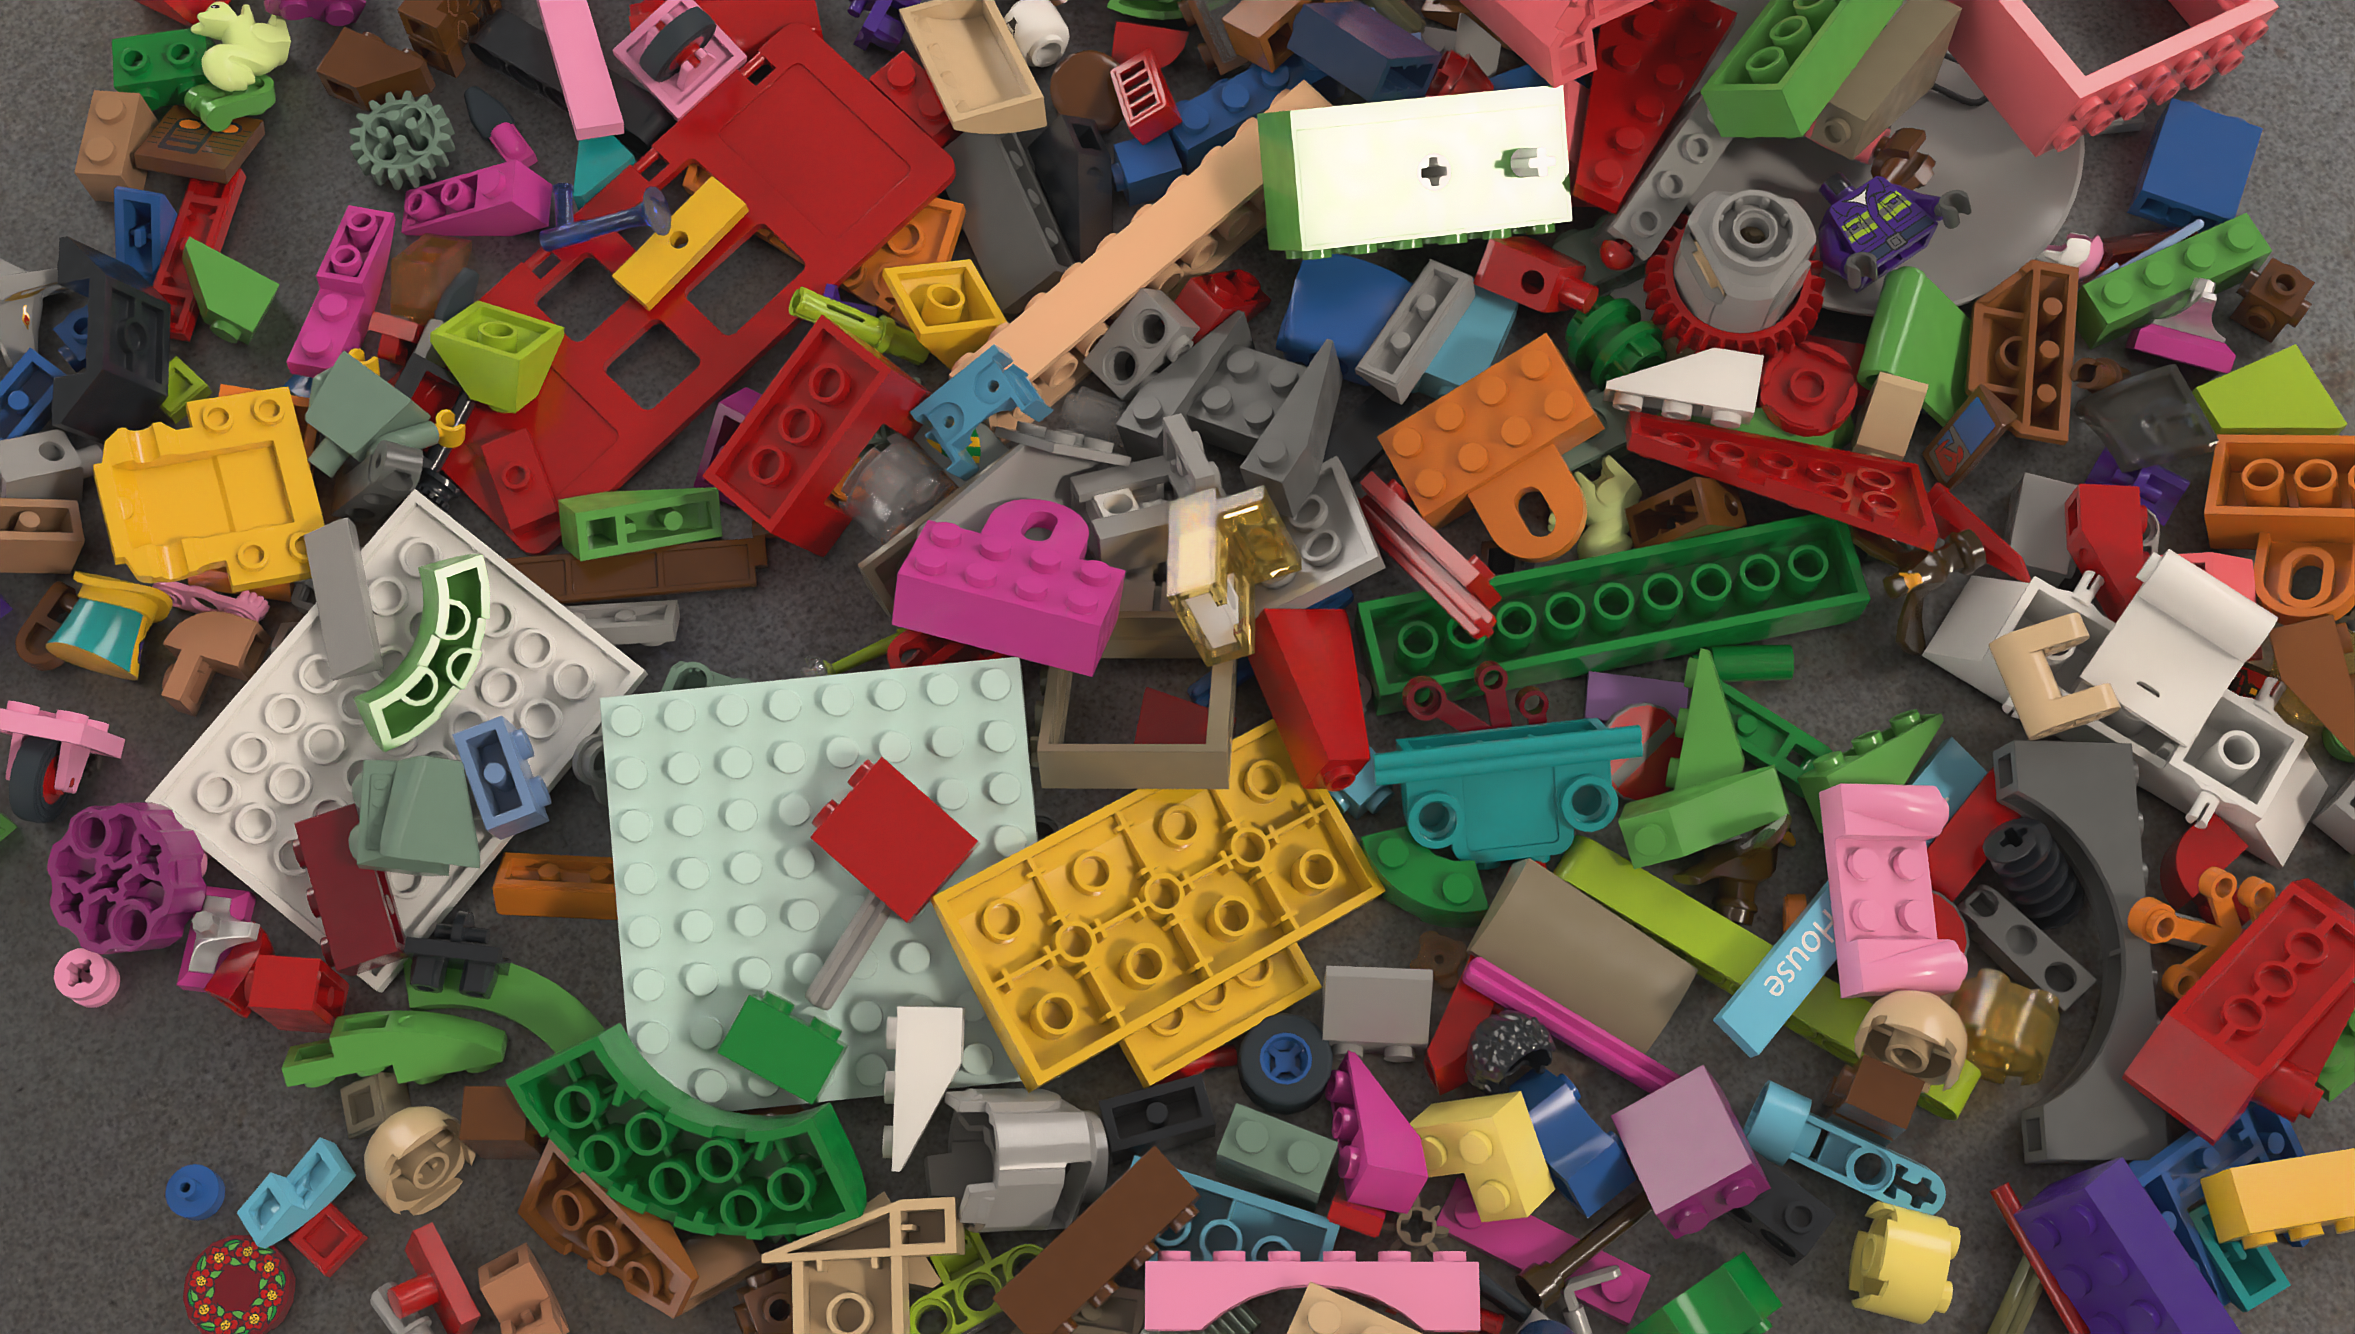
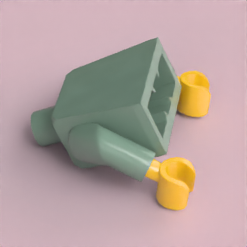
[305,348,466,478]

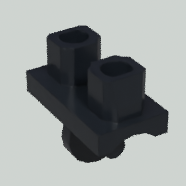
[403,911,511,999]

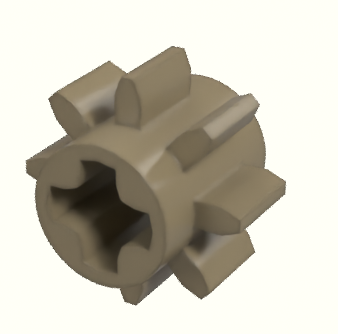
[1380,1195,1449,1262]

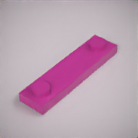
[1436,1178,1651,1326]

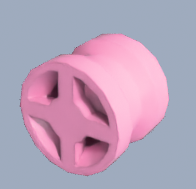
[54,948,120,1008]

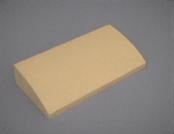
[899,0,1047,134]

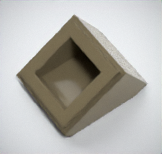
[340,1072,411,1139]

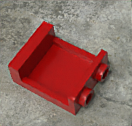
[810,756,981,923]

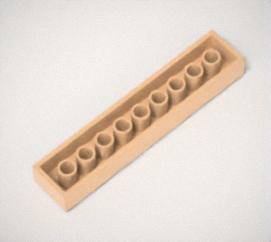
[949,80,1333,445]

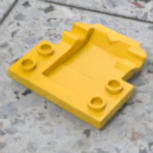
[93,386,325,593]

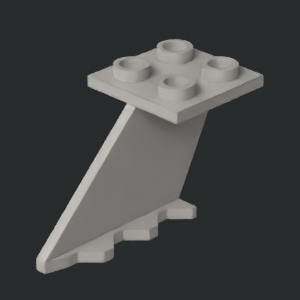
[916,421,1131,541]

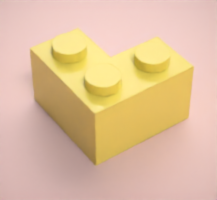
[1410,1091,1555,1222]

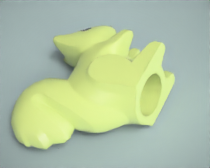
[191,2,291,92]
[1547,455,1642,560]

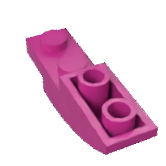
[286,205,396,378]

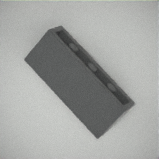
[944,132,1075,314]

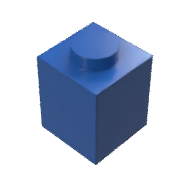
[1111,131,1182,207]

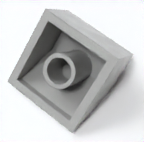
[1321,966,1433,1063]

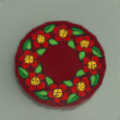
[183,1235,296,1334]

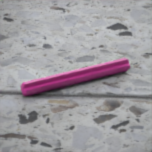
[1462,957,1682,1094]

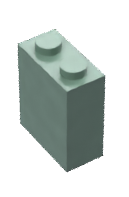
[1215,1103,1339,1213]

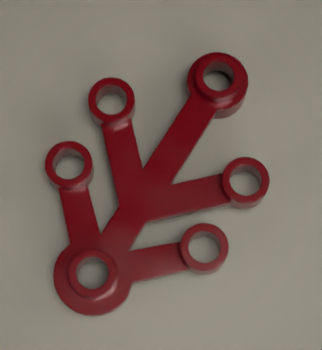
[1402,661,1549,732]

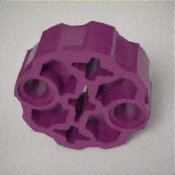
[47,802,207,955]

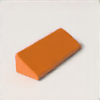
[492,852,618,920]

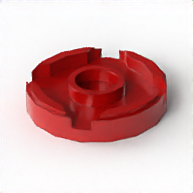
[1758,342,1859,437]

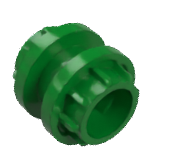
[1565,295,1667,392]

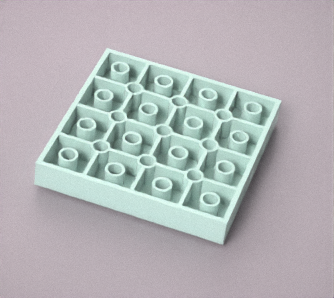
[600,657,1061,1111]

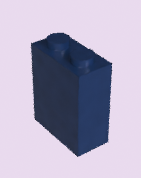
[1287,1,1443,103]

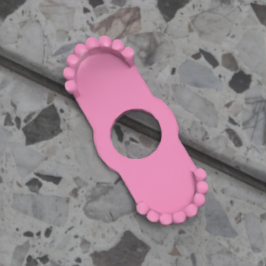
[152,582,270,623]

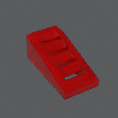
[1110,48,1183,145]

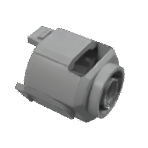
[924,1088,1108,1233]

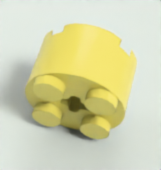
[1848,1201,1961,1324]

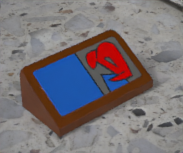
[1922,383,2018,491]

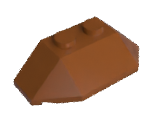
[1965,259,2079,446]

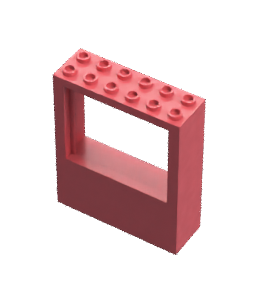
[1907,0,2279,157]

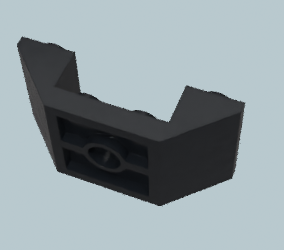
[52,236,171,445]

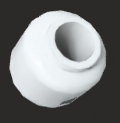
[1004,0,1070,67]

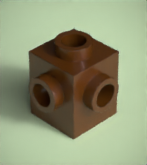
[2230,257,2315,343]
[732,1265,793,1334]

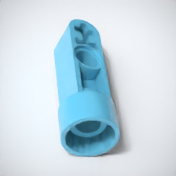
[1743,1080,1946,1215]

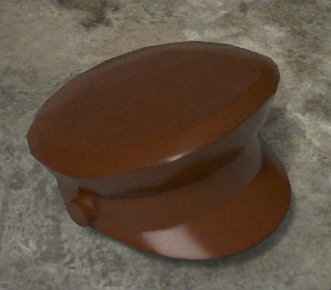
[1050,50,1132,135]

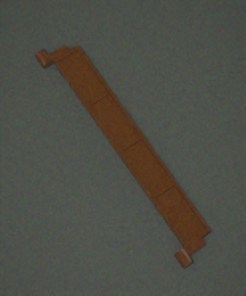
[504,520,778,604]

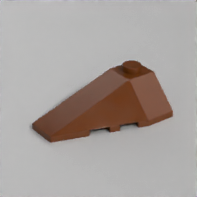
[517,1139,700,1319]

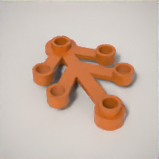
[2127,867,2276,1000]

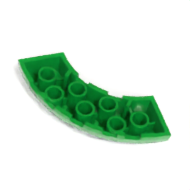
[505,1023,867,1240]

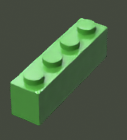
[2075,213,2272,350]

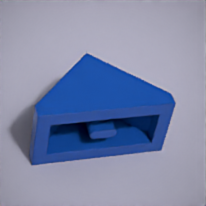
[114,186,178,286]

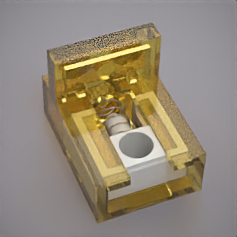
[1166,485,1302,667]

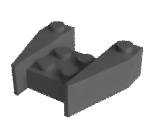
[1116,310,1343,519]

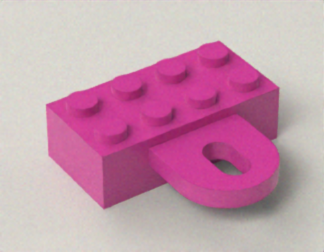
[892,499,1126,677]

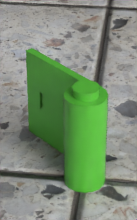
[1857,266,1971,427]

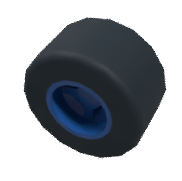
[1238,1013,1333,1115]

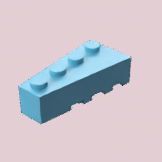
[1131,1155,1340,1262]

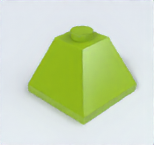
[430,300,565,413]

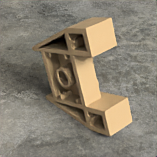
[762,1197,965,1334]

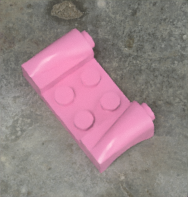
[1819,784,1968,998]

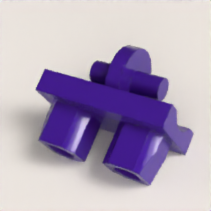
[847,0,922,52]
[2084,440,2190,526]

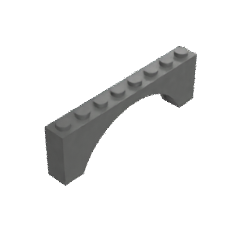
[1993,740,2172,1165]

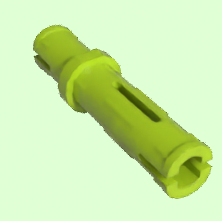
[789,287,930,366]

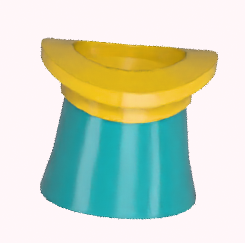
[46,571,173,681]

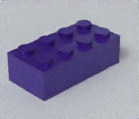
[2013,1157,2242,1334]

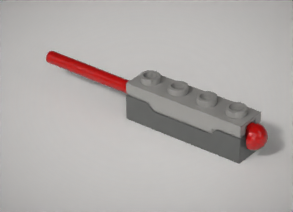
[1590,91,1733,271]

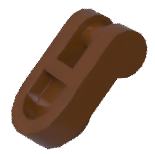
[15,581,79,671]

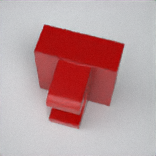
[368,311,425,366]

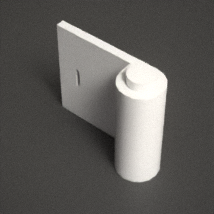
[2078,549,2278,748]

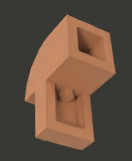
[161,611,272,717]
[478,1242,570,1334]

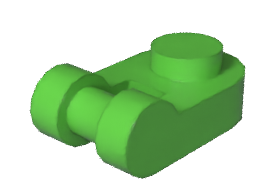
[184,74,276,132]

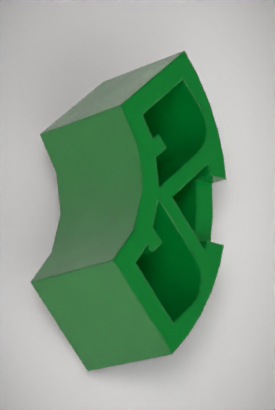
[1359,826,1489,928]
[1625,1251,1783,1334]

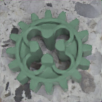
[349,90,455,190]

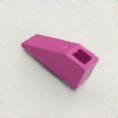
[401,159,552,236]
[1325,1050,1428,1214]

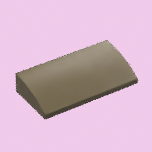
[1466,858,1698,1054]

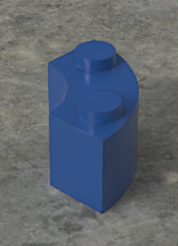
[1509,1068,1636,1218]

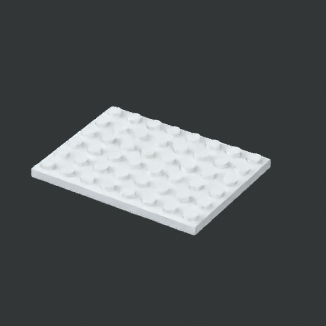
[145,489,648,993]

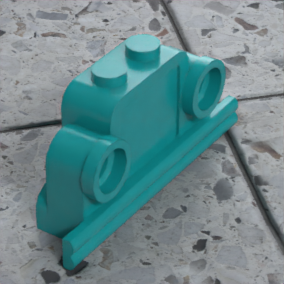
[1373,717,1643,870]

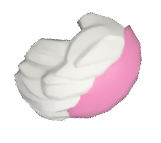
[2036,232,2104,283]

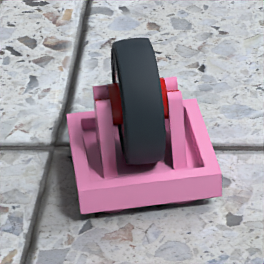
[612,0,747,121]
[0,701,125,823]

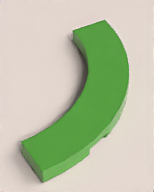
[403,958,605,1053]

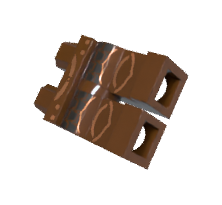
[397,0,502,79]

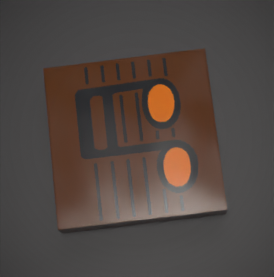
[134,105,265,184]

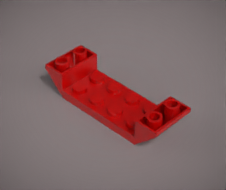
[2122,878,2355,1146]

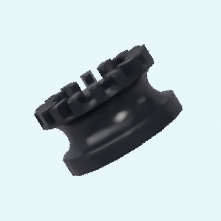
[415,467,461,513]

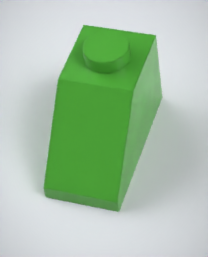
[182,237,280,345]

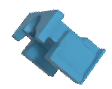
[910,344,1054,481]

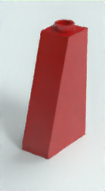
[1241,608,1371,792]

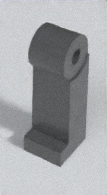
[331,440,423,526]
[1956,884,2097,1024]

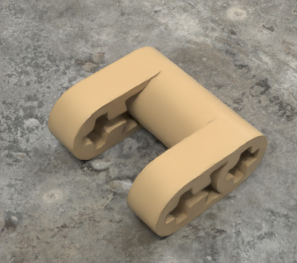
[1988,612,2121,741]

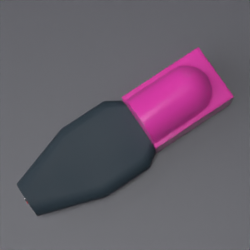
[464,86,538,167]

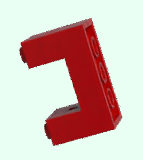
[702,315,932,558]

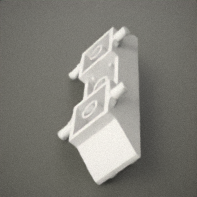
[1922,571,2328,869]

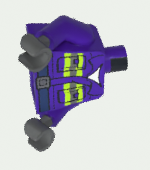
[1817,172,1972,293]

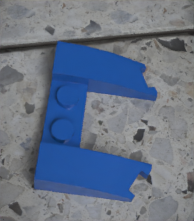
[2128,1101,2310,1306]

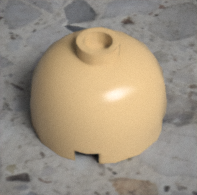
[1854,990,1967,1093]
[364,1106,475,1216]

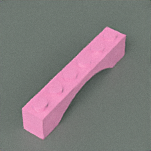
[1145,1251,1480,1332]

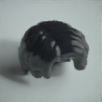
[1465,1010,1556,1096]

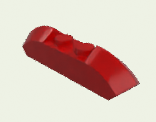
[1423,861,1547,1095]

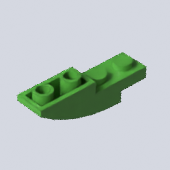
[281,1010,508,1088]

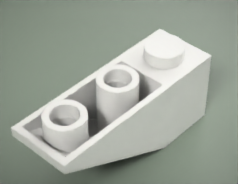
[1603,348,1764,429]
[882,1006,965,1172]

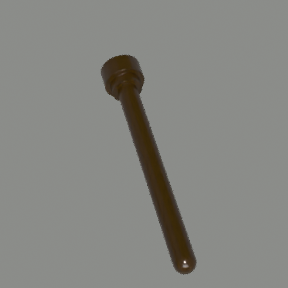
[1515,1190,1653,1312]

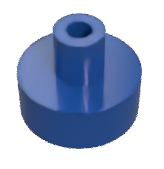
[165,1164,225,1221]

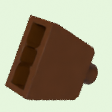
[1625,477,1747,549]

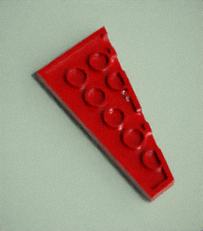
[1573,0,1738,215]
[1625,410,1939,552]

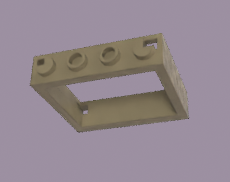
[1030,611,1239,789]

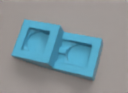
[237,1137,356,1249]

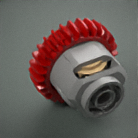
[1643,190,1826,363]

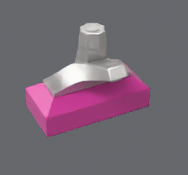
[2125,278,2236,374]
[177,886,260,992]

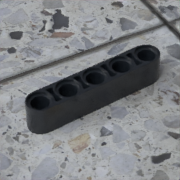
[468,8,678,155]

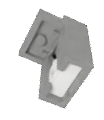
[1070,413,1239,571]

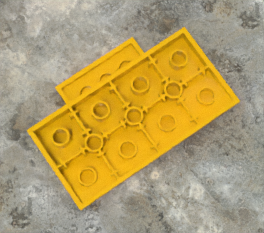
[930,718,1386,1093]

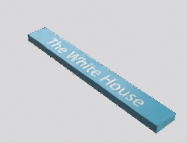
[1713,737,1988,1058]

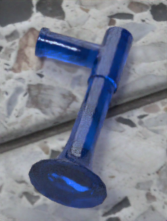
[539,183,671,252]

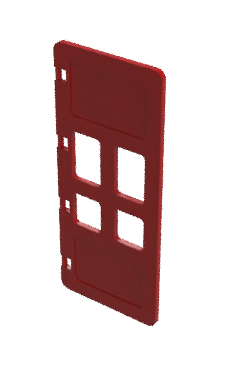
[387,23,956,556]

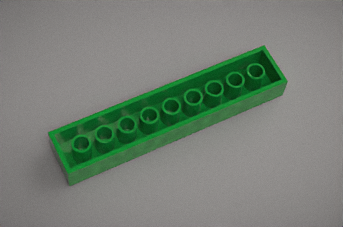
[1354,513,1871,716]

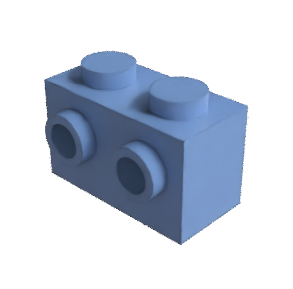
[452,715,551,840]

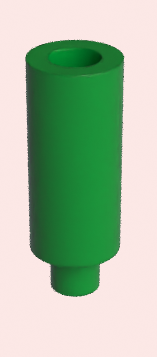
[1691,644,1794,682]

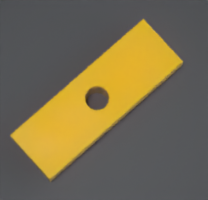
[612,176,749,311]

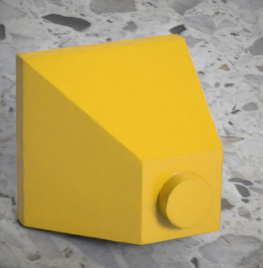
[882,259,1007,370]

